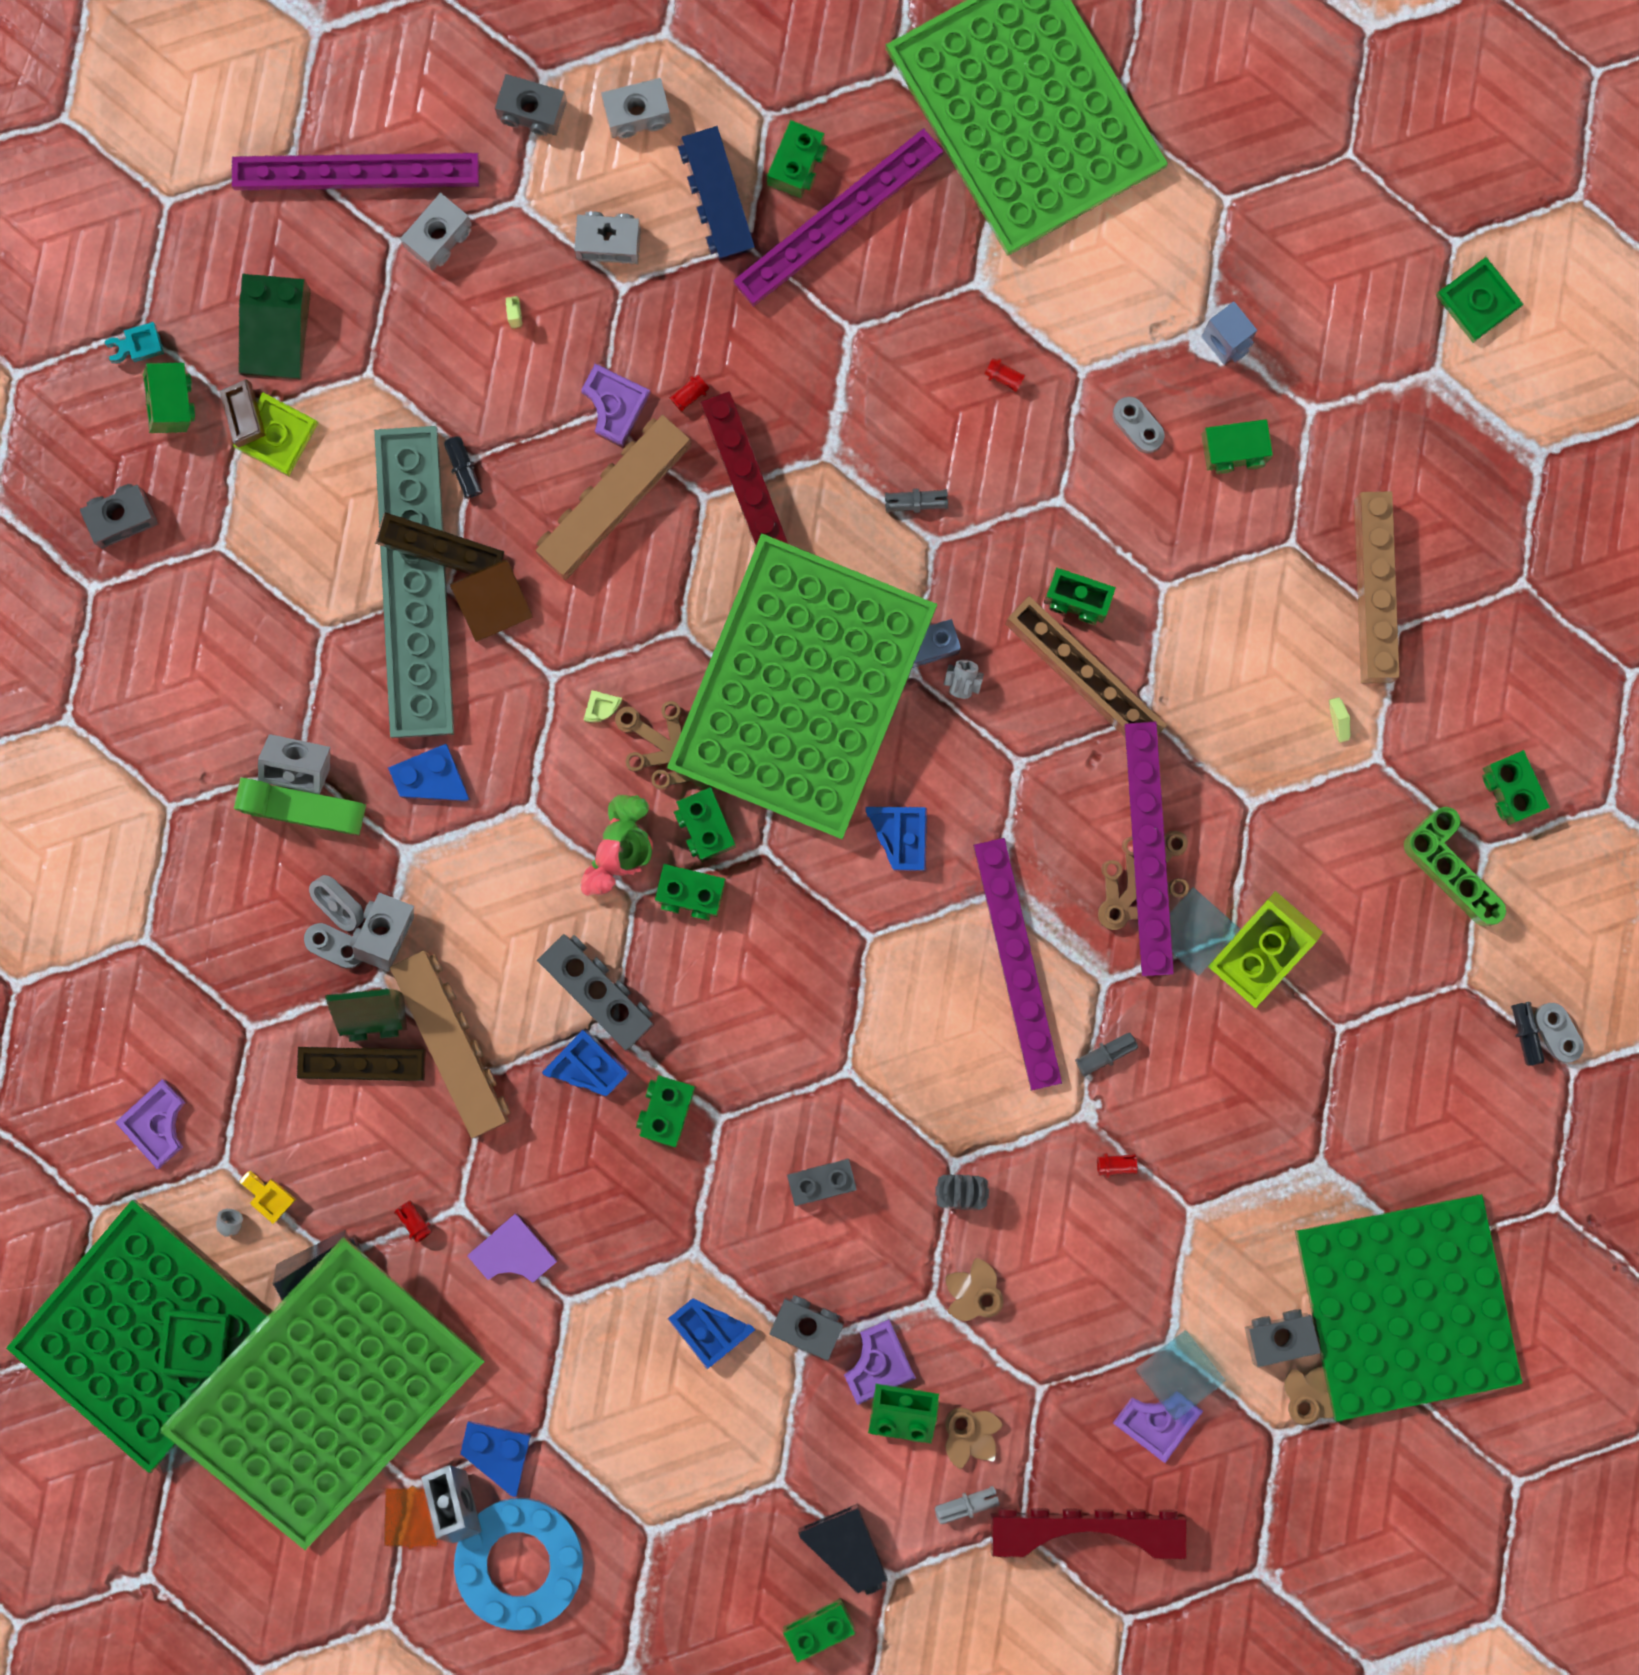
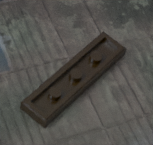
[375,512,505,575]
[297,1047,426,1081]

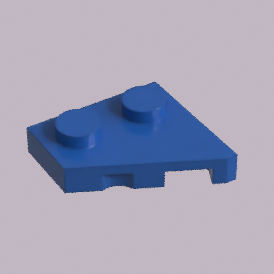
[388,744,470,802]
[866,807,927,871]
[542,1028,630,1096]
[667,1298,755,1369]
[460,1421,531,1497]

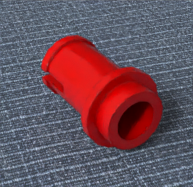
[984,358,1025,392]
[669,374,710,412]
[1097,1153,1138,1179]
[394,1200,432,1243]

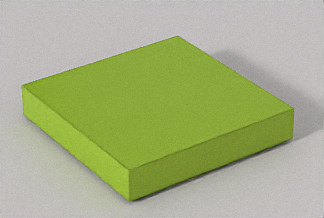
[233,392,319,476]

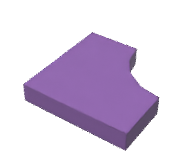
[581,364,651,447]
[115,1079,186,1169]
[467,1213,557,1283]
[844,1319,915,1405]
[1113,1391,1203,1463]

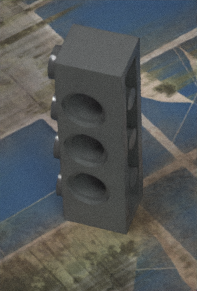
[537,934,654,1051]

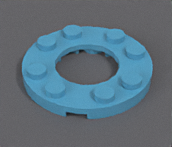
[454,1497,584,1630]

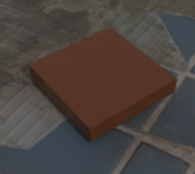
[450,559,533,642]

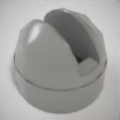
[216,1209,243,1237]

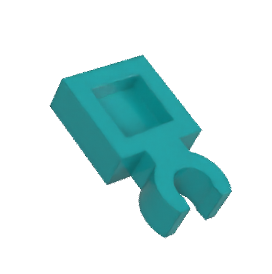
[104,322,164,364]

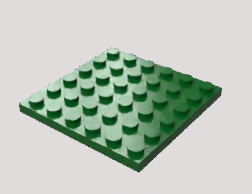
[1295,1194,1523,1421]
[6,1199,268,1474]

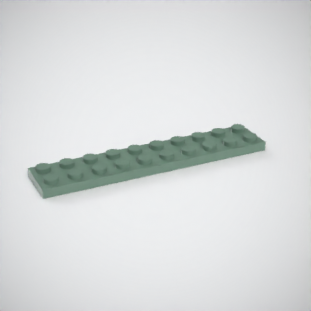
[374,426,454,739]

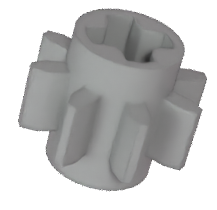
[944,660,984,699]

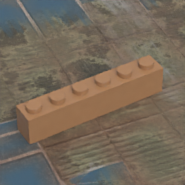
[535,414,691,581]
[1354,491,1399,684]
[1005,596,1167,737]
[390,950,511,1139]

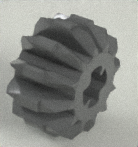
[935,1174,989,1210]

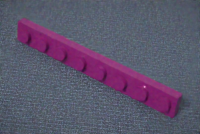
[733,128,943,307]
[232,153,479,190]
[1125,721,1174,976]
[973,838,1062,1091]

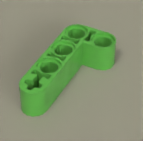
[234,778,366,836]
[1404,807,1506,927]

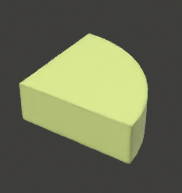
[506,296,523,328]
[584,690,623,722]
[1329,697,1351,743]

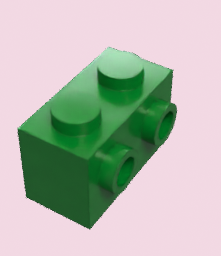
[767,120,828,198]
[143,363,195,433]
[1201,419,1273,474]
[1044,567,1116,625]
[673,787,736,862]
[655,864,726,921]
[636,1075,696,1148]
[868,1384,939,1444]

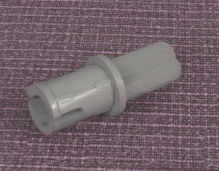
[935,1486,1000,1524]

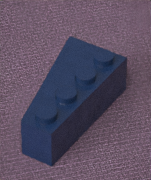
[677,126,755,260]

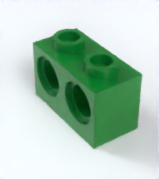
[1482,750,1550,825]
[783,1598,855,1663]

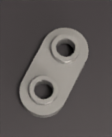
[1113,397,1165,453]
[309,875,364,931]
[304,923,363,968]
[1534,1003,1584,1063]

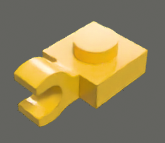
[239,1170,296,1224]

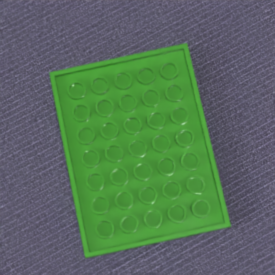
[886,0,1168,256]
[667,533,938,839]
[161,1237,484,1550]

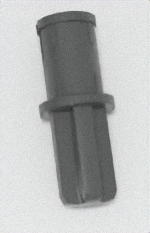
[1075,1033,1138,1077]

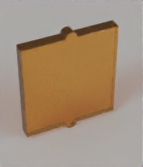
[384,1485,438,1549]

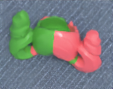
[580,795,653,896]

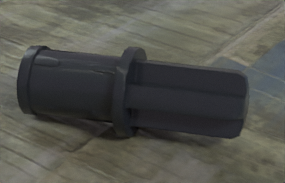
[444,436,483,499]
[1511,1002,1544,1066]

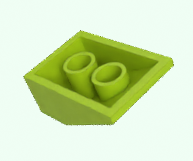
[1208,891,1323,1008]

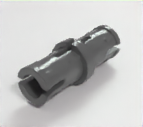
[885,488,948,513]

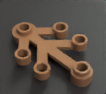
[615,701,712,790]
[1098,831,1189,930]

